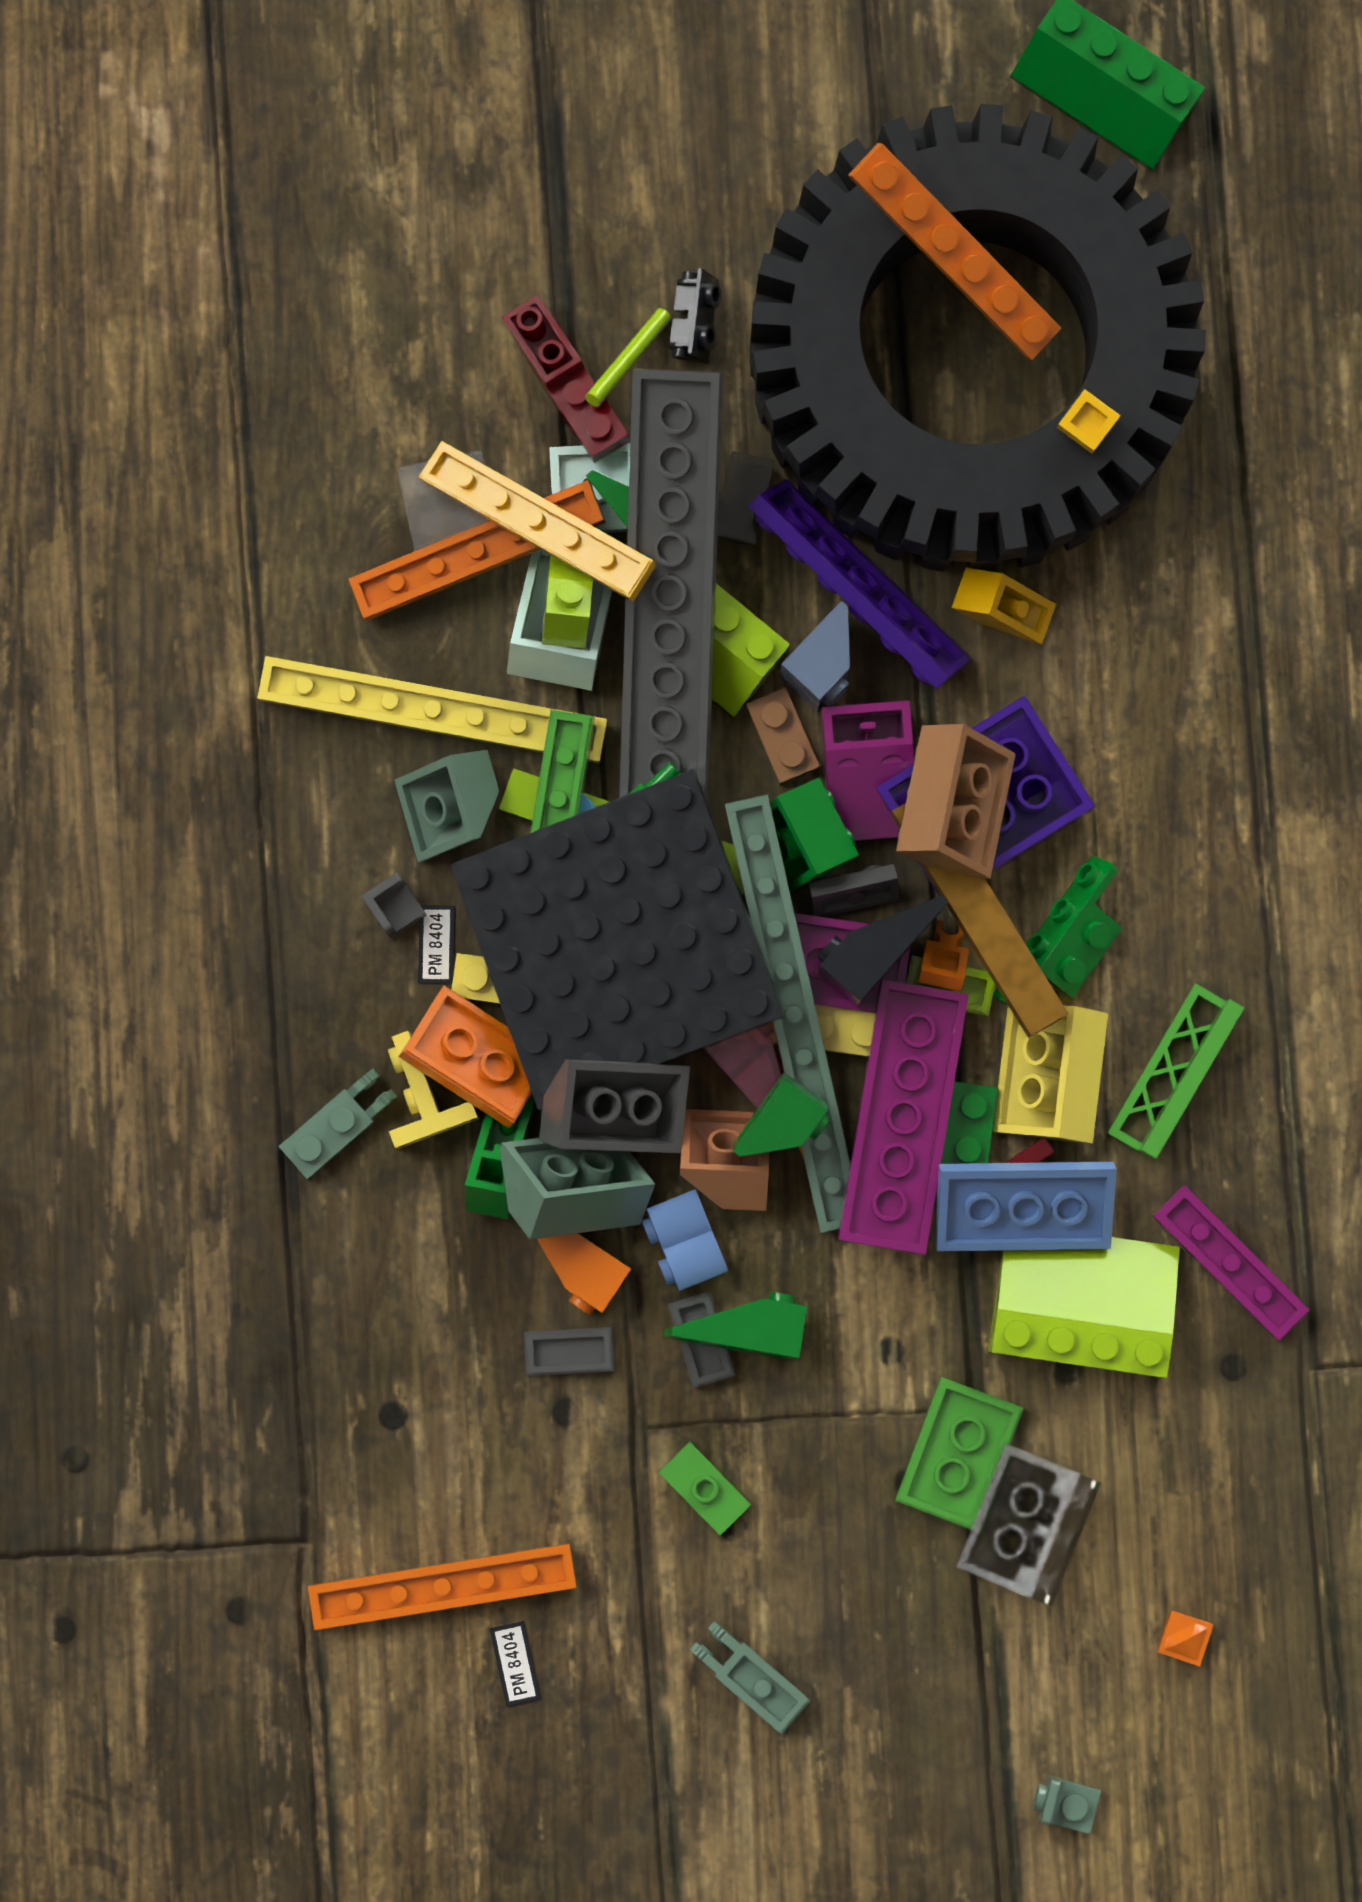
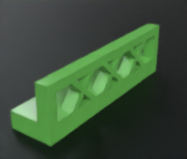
[1107,983,1244,1160]

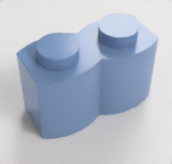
[641,1189,728,1291]

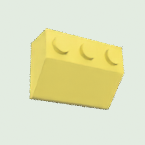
[992,1005,1108,1143]

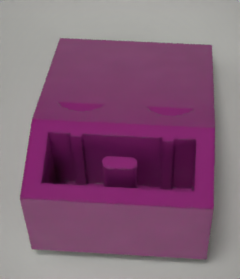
[821,700,914,841]

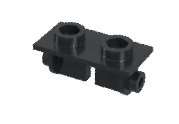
[669,268,721,364]

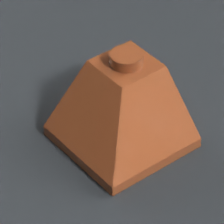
[680,1109,769,1211]

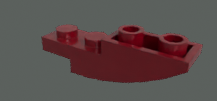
[502,295,631,463]

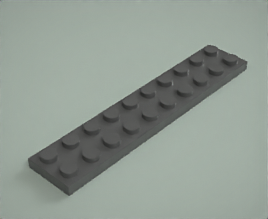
[619,368,723,803]

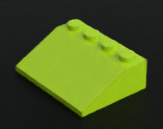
[988,1237,1180,1378]

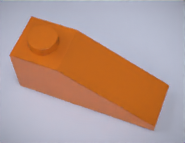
[537,1233,632,1315]

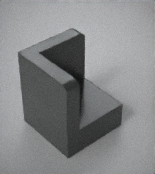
[361,872,427,939]

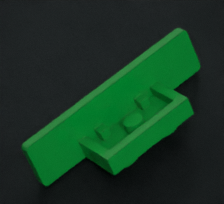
[993,856,1122,1005]

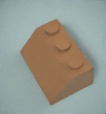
[896,724,1015,879]

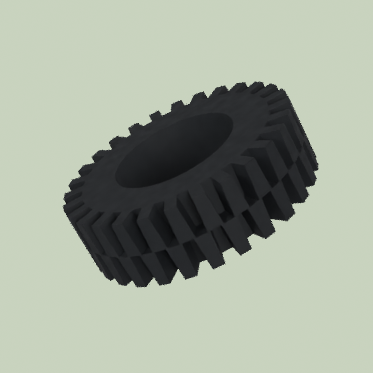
[750,104,1206,572]

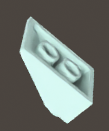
[507,550,613,691]

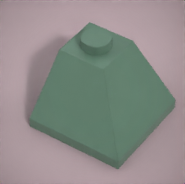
[394,750,499,863]

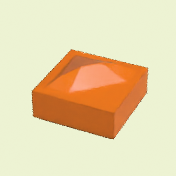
[1157,1609,1214,1667]

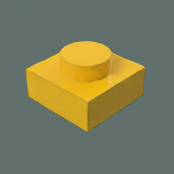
[1057,389,1121,454]

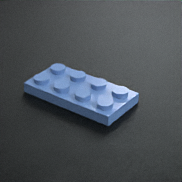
[934,1162,1117,1251]

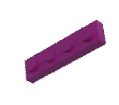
[1152,1185,1310,1341]

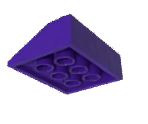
[876,695,1095,896]

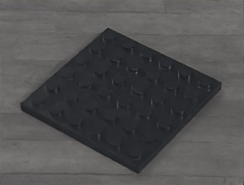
[451,769,786,1111]

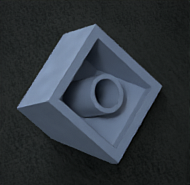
[779,600,850,711]

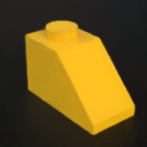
[951,567,1056,644]

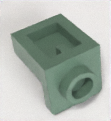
[1033,1775,1101,1834]

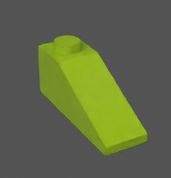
[542,555,593,649]

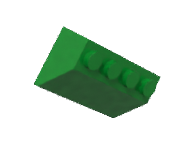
[1010,0,1205,171]

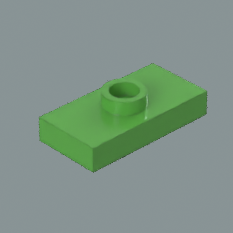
[658,1441,751,1535]

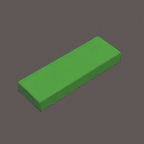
[531,710,595,833]

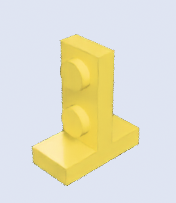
[388,1031,479,1149]

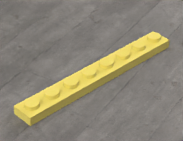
[257,656,608,763]

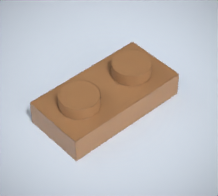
[746,687,820,785]

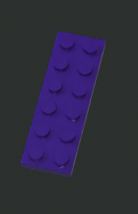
[748,479,972,689]

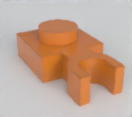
[918,920,969,991]

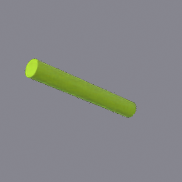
[585,308,671,407]

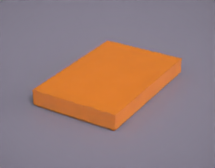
[399,985,532,1128]

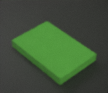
[895,1377,1024,1532]

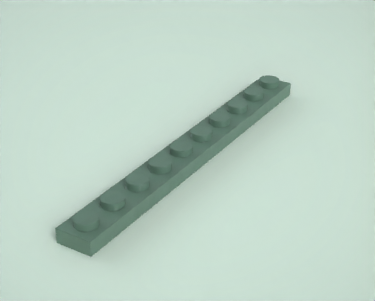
[725,794,850,1233]

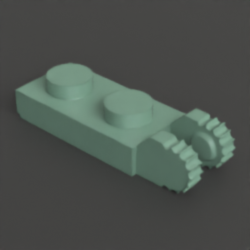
[279,1068,398,1180]
[690,1621,810,1735]

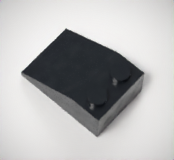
[817,896,949,1007]

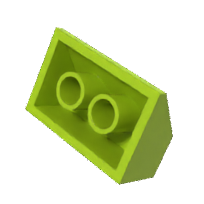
[712,583,791,718]

